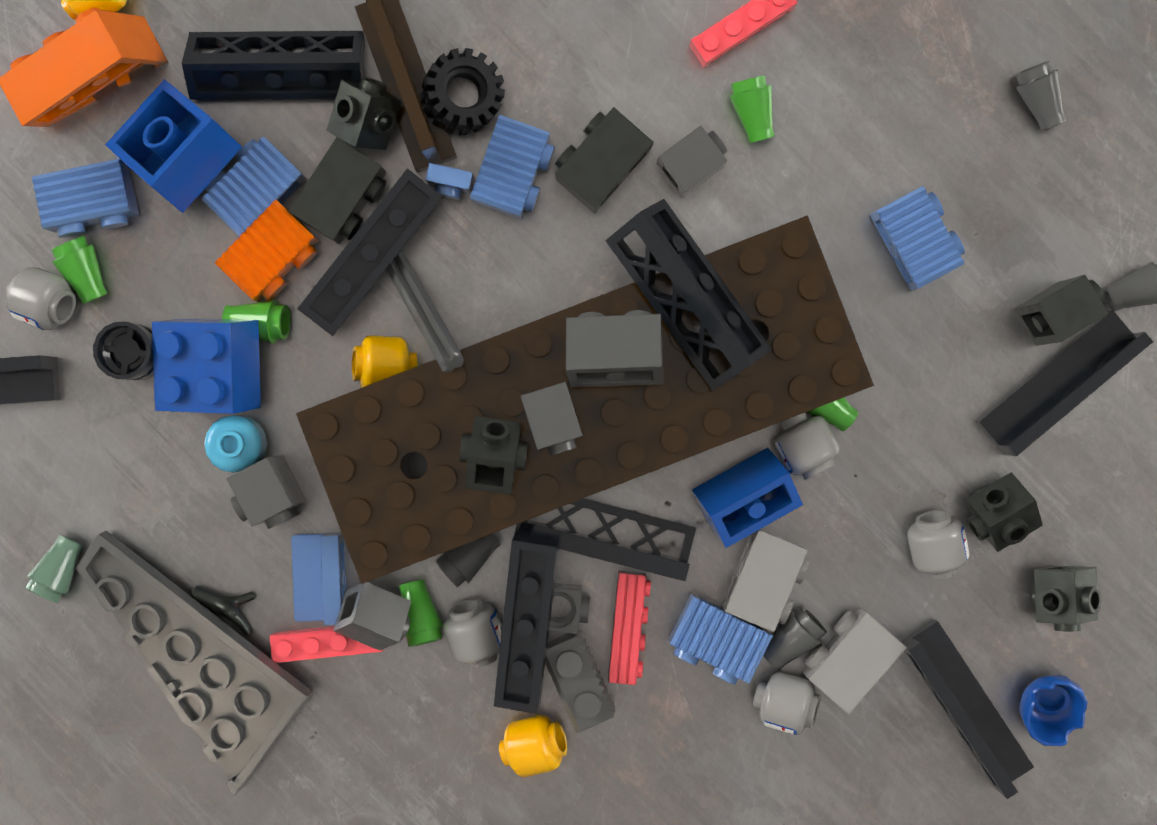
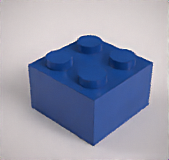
[105,79,242,213]
[152,319,261,414]

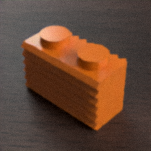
[215,200,320,302]

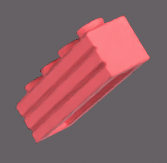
[689,0,798,68]
[608,570,651,685]
[270,626,384,663]

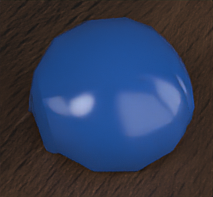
[1019,674,1088,746]

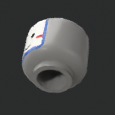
[5,267,76,330]
[774,413,840,480]
[907,510,970,579]
[443,598,502,668]
[753,672,821,735]

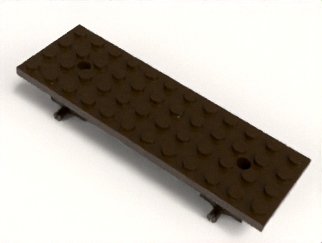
[296,215,874,584]

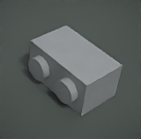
[721,529,810,632]
[802,607,907,714]

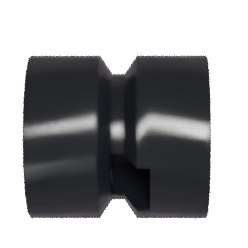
[93,321,154,381]

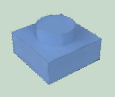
[425,163,475,200]

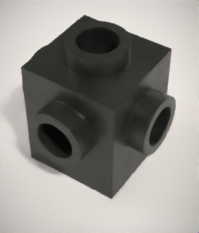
[326,77,402,150]
[459,416,528,495]
[966,472,1043,552]
[1032,565,1102,632]

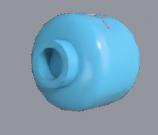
[204,415,267,473]

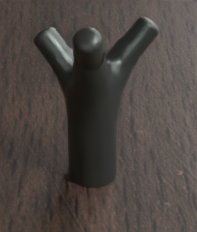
[191,585,255,636]

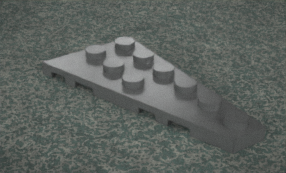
[76,531,312,796]

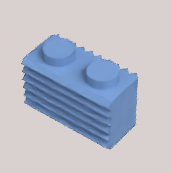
[470,115,555,220]
[202,137,307,237]
[32,159,139,238]
[870,186,965,292]
[668,593,773,685]

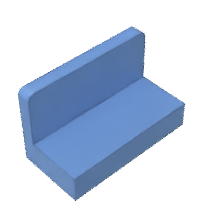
[291,532,347,625]

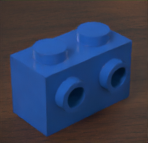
[692,447,803,548]

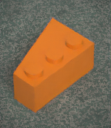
[0,8,168,127]

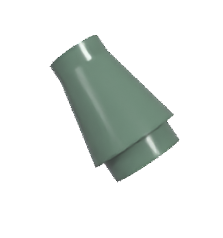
[25,534,83,603]

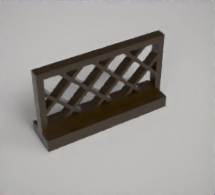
[355,0,457,173]

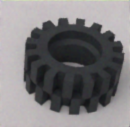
[420,48,505,135]

